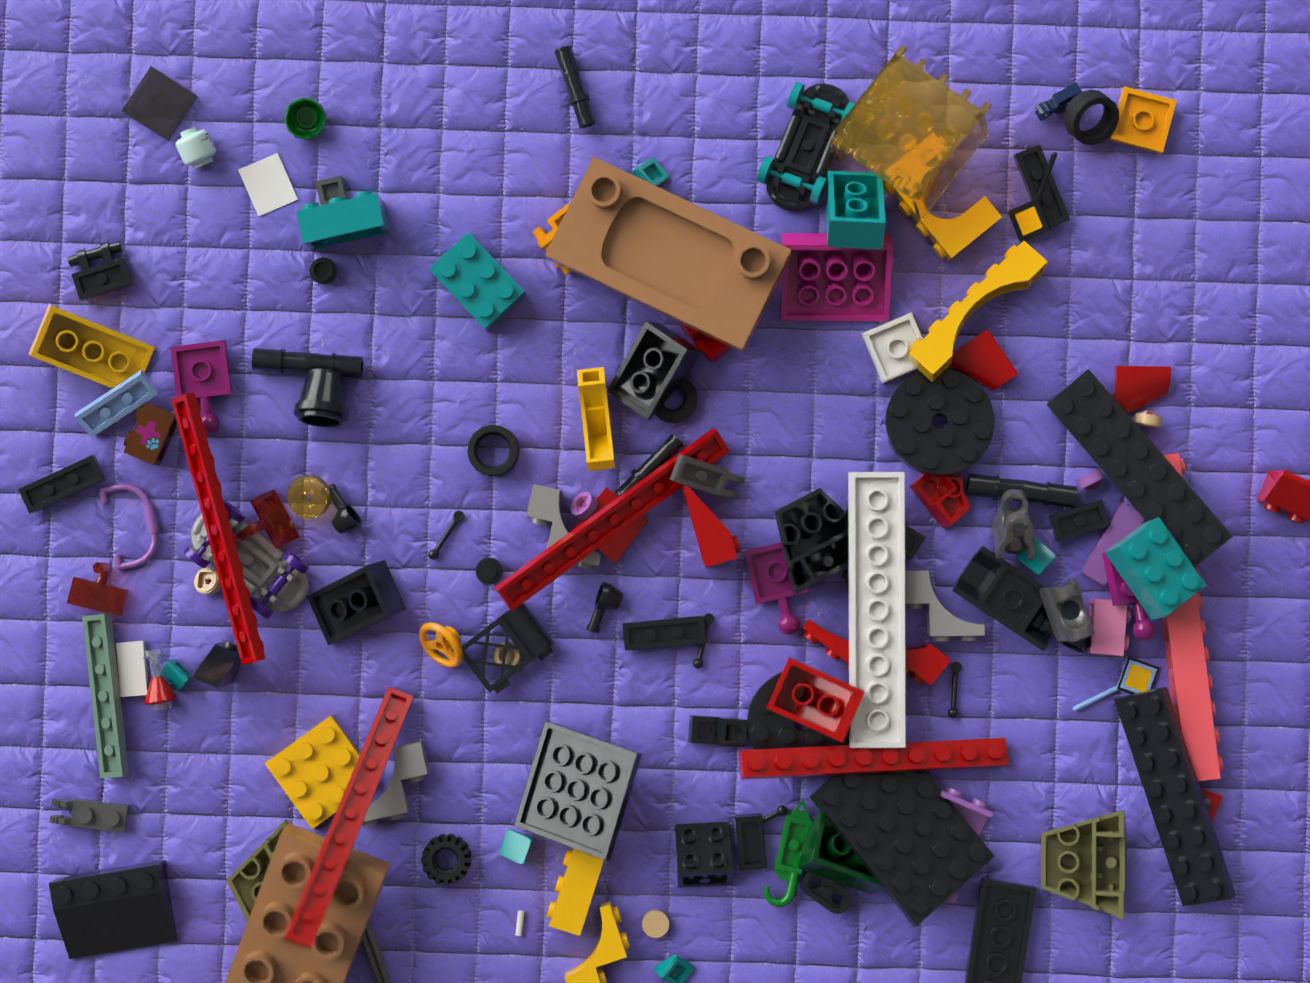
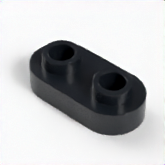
[802,872,852,914]

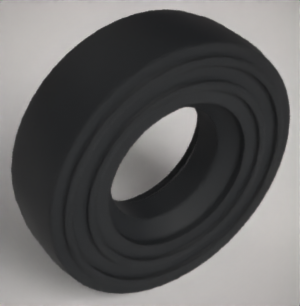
[655,378,698,423]

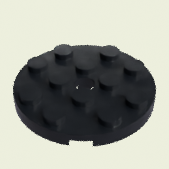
[885,369,995,476]
[747,671,849,777]

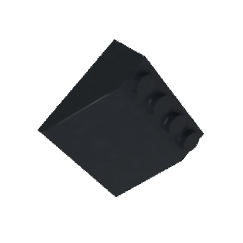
[49,860,178,959]

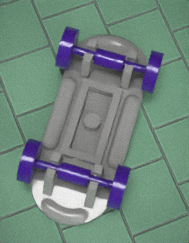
[184,500,309,619]

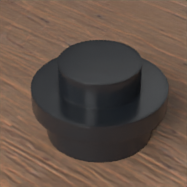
[310,257,337,285]
[476,558,503,585]

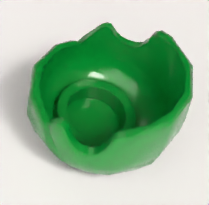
[284,97,326,140]

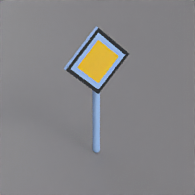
[1073,656,1160,711]

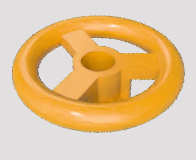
[419,622,463,668]

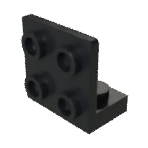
[675,822,732,888]

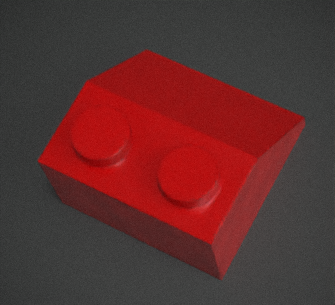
[1256,470,1310,525]

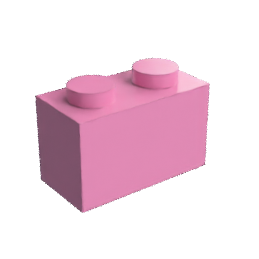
[1086,598,1131,656]

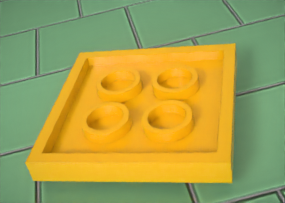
[264,715,360,829]

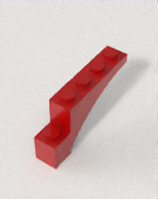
[802,619,951,686]

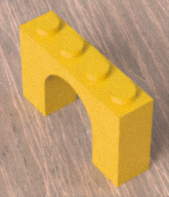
[882,133,1002,261]

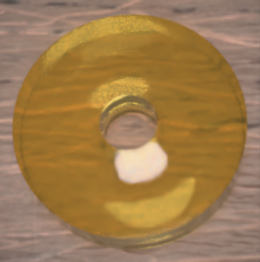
[287,475,331,519]

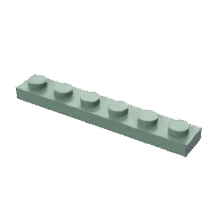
[82,613,129,778]

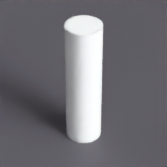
[515,910,525,936]

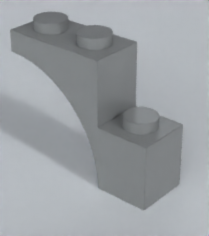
[526,484,601,570]
[905,570,985,641]
[362,740,430,827]

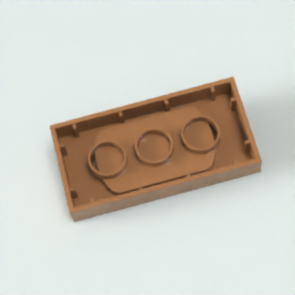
[545,157,793,353]

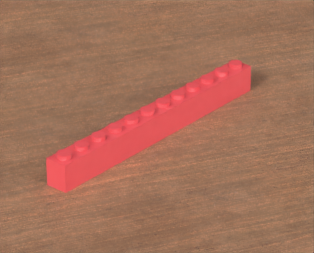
[1161,453,1223,781]

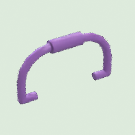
[99,484,160,571]

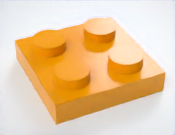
[1109,86,1177,154]

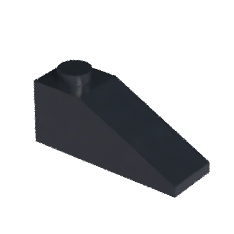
[192,640,241,688]

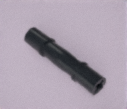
[252,348,364,378]
[966,473,1078,508]

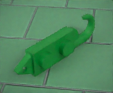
[764,800,813,907]

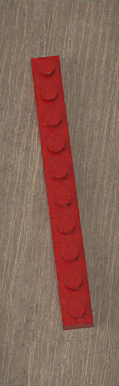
[171,392,266,665]
[494,428,730,611]
[284,687,414,950]
[739,738,1009,780]

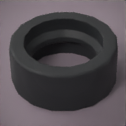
[1064,89,1119,145]
[467,425,520,477]

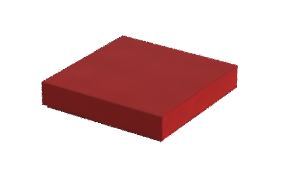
[573,487,649,563]

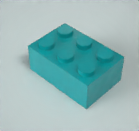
[825,171,886,250]
[296,190,390,250]
[429,232,526,331]
[1105,517,1207,620]

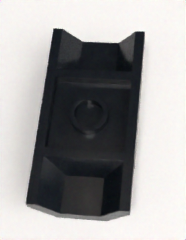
[952,546,1051,651]

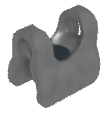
[992,489,1035,561]
[1040,577,1095,642]

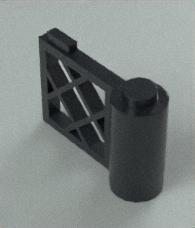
[461,603,555,694]

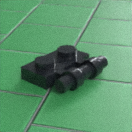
[67,241,134,301]

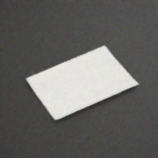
[238,153,298,216]

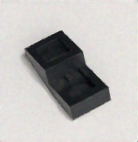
[688,715,748,747]

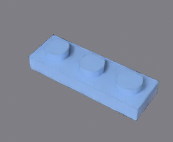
[74,370,158,438]

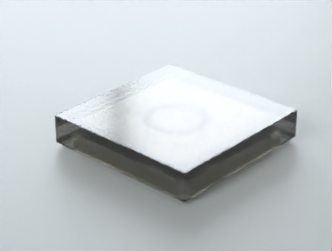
[122,66,198,142]

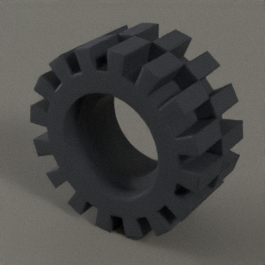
[421,833,472,885]

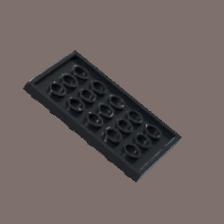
[809,771,994,927]

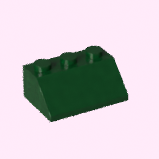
[798,811,883,894]

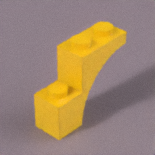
[577,367,615,471]
[564,900,631,983]

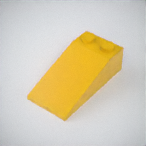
[29,304,155,388]

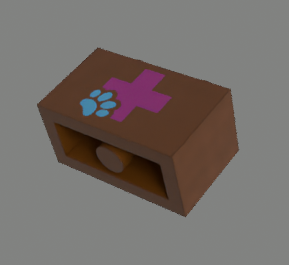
[124,402,178,466]

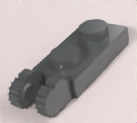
[670,454,745,499]
[50,798,130,833]

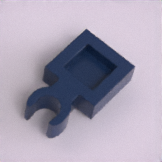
[1035,82,1082,121]

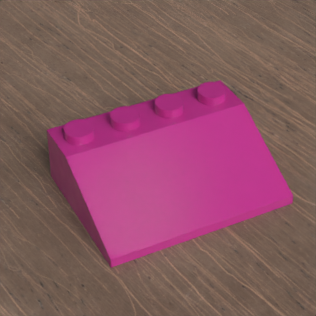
[781,233,893,321]

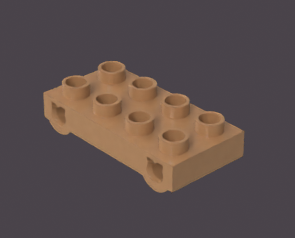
[225,823,391,983]

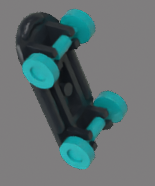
[757,82,858,211]

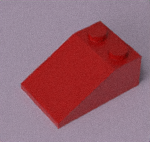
[682,486,741,567]
[767,657,865,742]

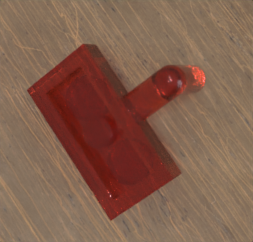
[234,489,300,549]
[67,562,128,616]

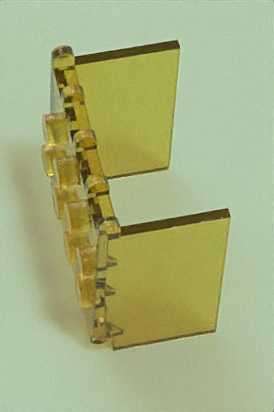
[829,45,992,220]

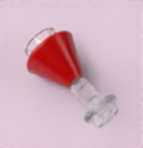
[143,649,177,711]

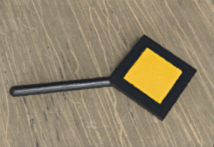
[1008,152,1057,243]

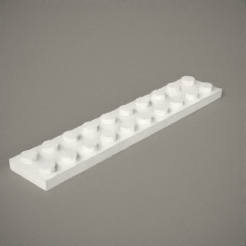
[848,472,906,748]

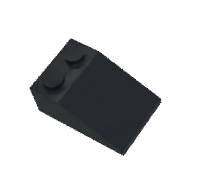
[607,321,701,420]
[307,560,407,645]

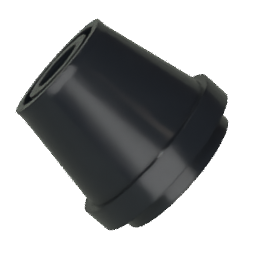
[294,369,349,427]

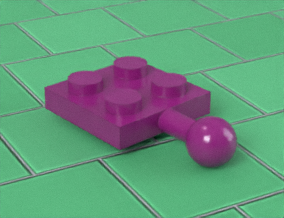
[170,340,233,435]
[743,542,809,635]
[1102,552,1155,641]

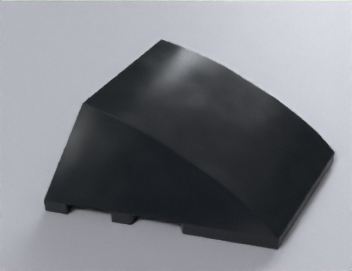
[775,488,849,595]

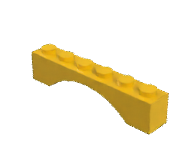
[909,241,1048,382]

